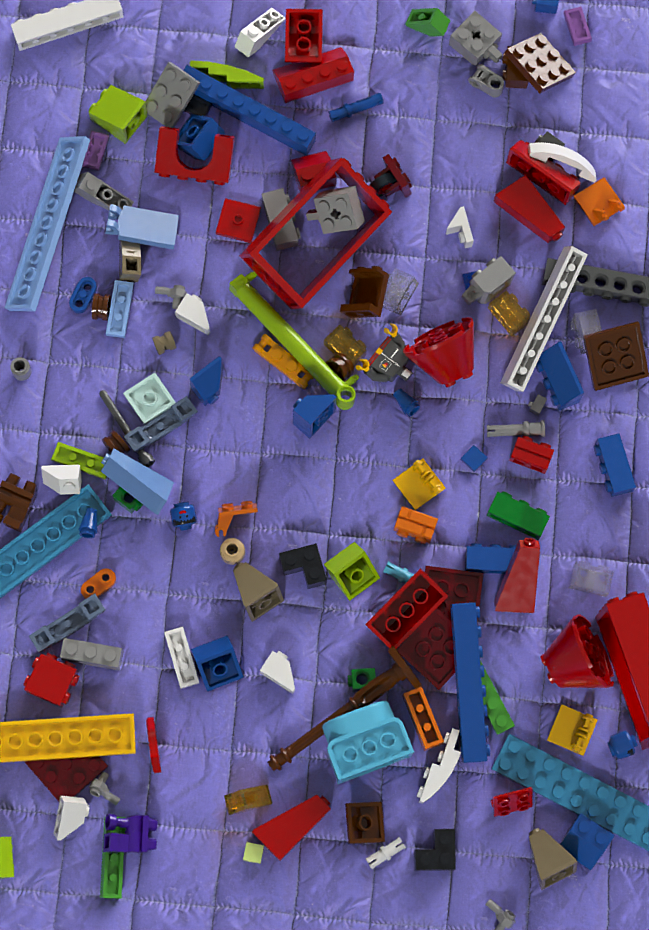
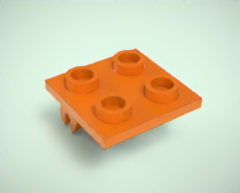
[573,177,625,226]
[215,501,258,537]

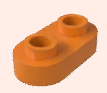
[81,568,116,599]

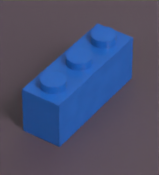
[593,433,636,497]
[465,543,517,574]

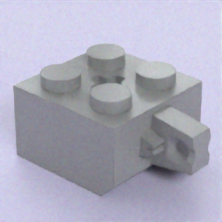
[449,11,502,66]
[306,186,365,234]
[462,256,516,305]

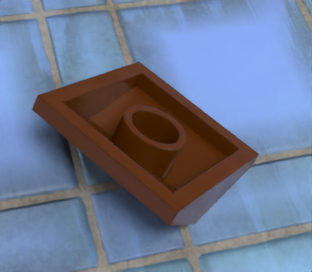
[345,802,385,844]

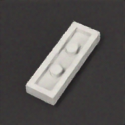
[164,627,200,689]

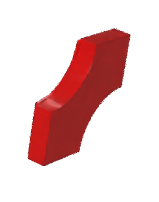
[146,717,161,773]

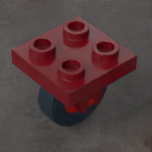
[369,154,412,198]

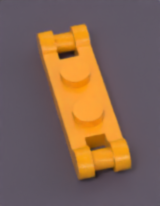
[252,333,314,389]

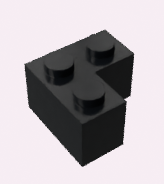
[279,543,327,589]
[414,829,456,871]

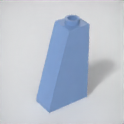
[101,448,174,515]

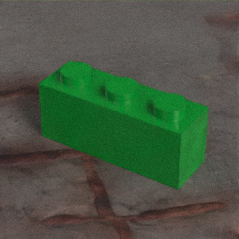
[486,491,550,540]

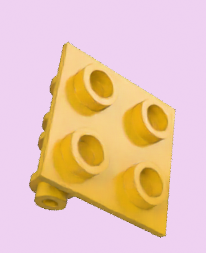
[392,458,446,510]
[547,704,598,756]

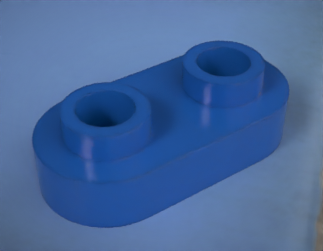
[69,277,97,313]

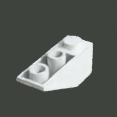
[235,8,286,58]

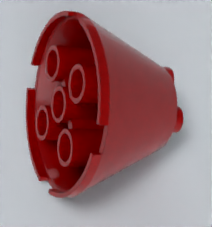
[403,317,474,387]
[540,614,614,688]

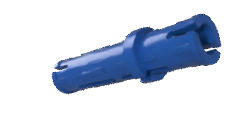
[328,93,384,122]

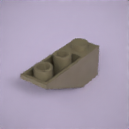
[119,240,141,282]

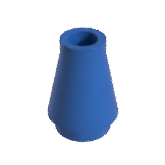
[393,388,420,417]
[78,508,98,538]

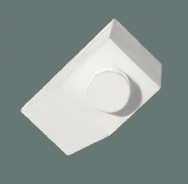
[175,293,210,335]
[41,465,82,495]
[260,651,295,694]
[53,796,89,840]

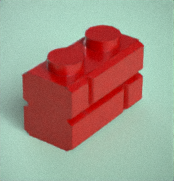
[509,436,554,474]

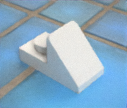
[446,206,474,249]

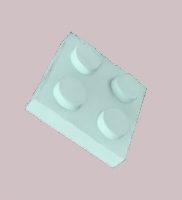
[123,373,176,425]

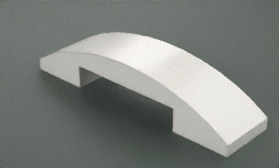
[528,143,596,183]

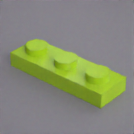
[51,442,107,480]

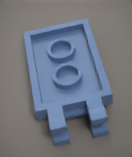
[105,204,179,250]

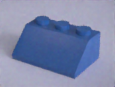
[536,342,584,411]
[293,394,337,439]

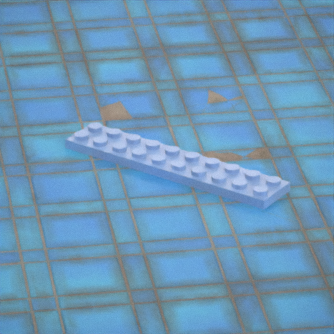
[5,136,90,311]

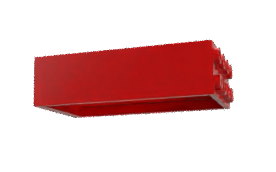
[239,157,392,309]
[595,591,649,750]

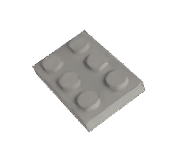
[146,62,200,128]

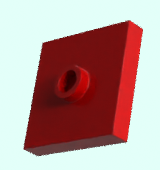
[215,198,261,243]

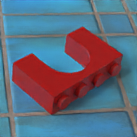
[154,126,235,185]

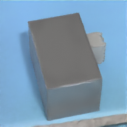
[528,394,547,416]

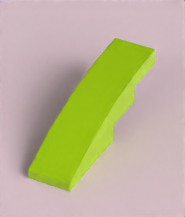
[190,60,264,89]

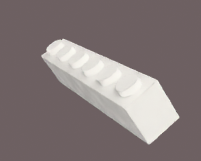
[11,0,124,51]

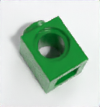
[112,487,143,514]
[348,668,376,692]

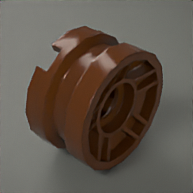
[92,293,111,321]
[325,353,354,381]
[102,430,130,453]

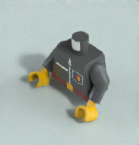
[356,323,413,382]

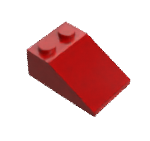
[285,9,323,63]

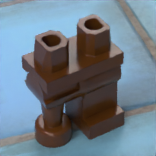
[0,473,37,532]

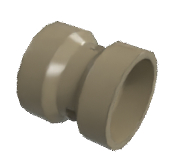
[152,331,177,355]

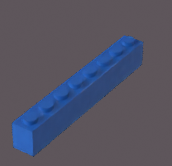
[183,65,316,156]
[450,602,490,763]

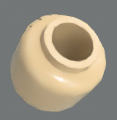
[220,538,245,565]

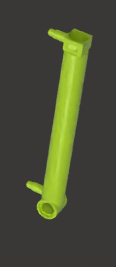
[229,271,359,410]

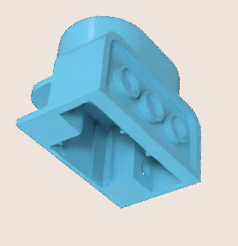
[322,701,414,784]

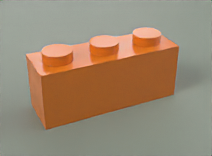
[402,686,444,751]

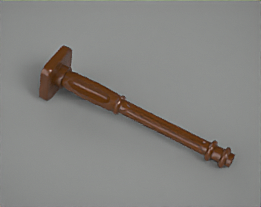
[267,646,422,771]

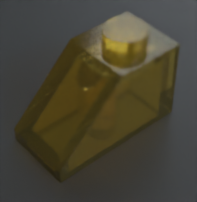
[224,785,273,815]

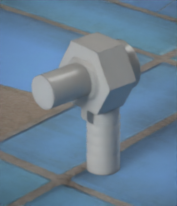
[155,285,187,309]
[89,772,120,805]
[486,899,516,930]

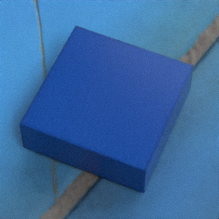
[460,445,488,472]

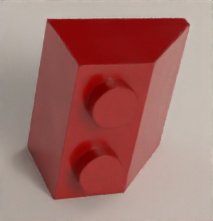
[291,151,337,191]

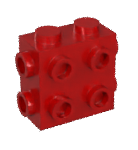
[23,653,80,708]

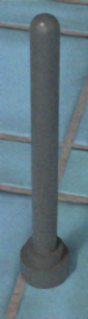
[99,390,155,467]

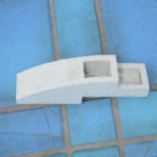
[417,728,461,804]

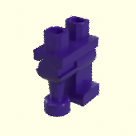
[103,814,158,853]

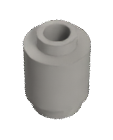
[10,357,32,381]

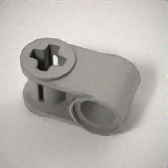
[468,64,504,97]

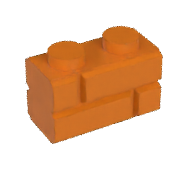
[394,506,438,544]

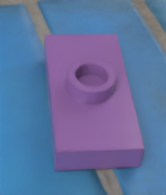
[563,7,592,46]
[82,130,110,171]

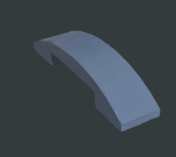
[123,396,198,452]
[29,594,105,653]

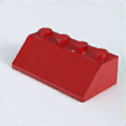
[272,47,354,103]
[506,140,581,206]
[365,568,448,649]

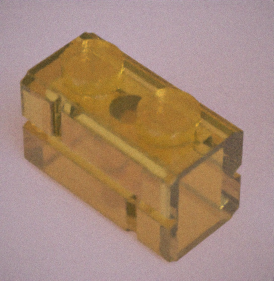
[488,291,530,337]
[324,325,367,366]

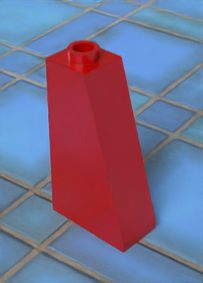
[494,175,565,243]
[494,538,540,613]
[252,795,331,861]

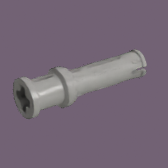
[487,420,545,437]

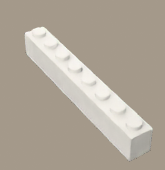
[500,246,588,392]

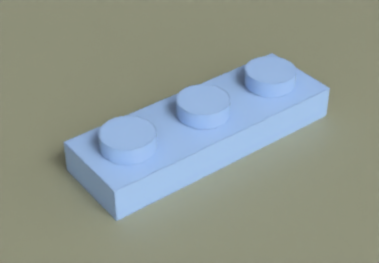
[106,280,134,338]

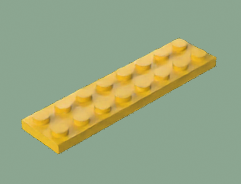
[0,713,136,763]

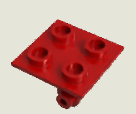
[490,787,532,817]

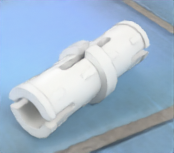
[365,837,406,869]

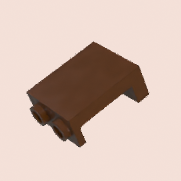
[340,266,389,318]

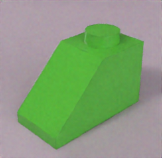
[405,8,451,36]

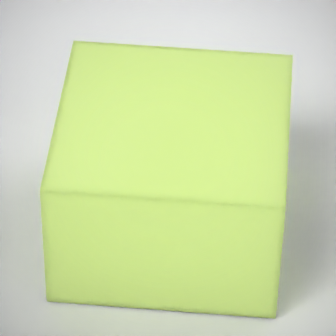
[243,842,264,864]

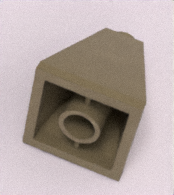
[233,562,284,622]
[529,828,577,890]

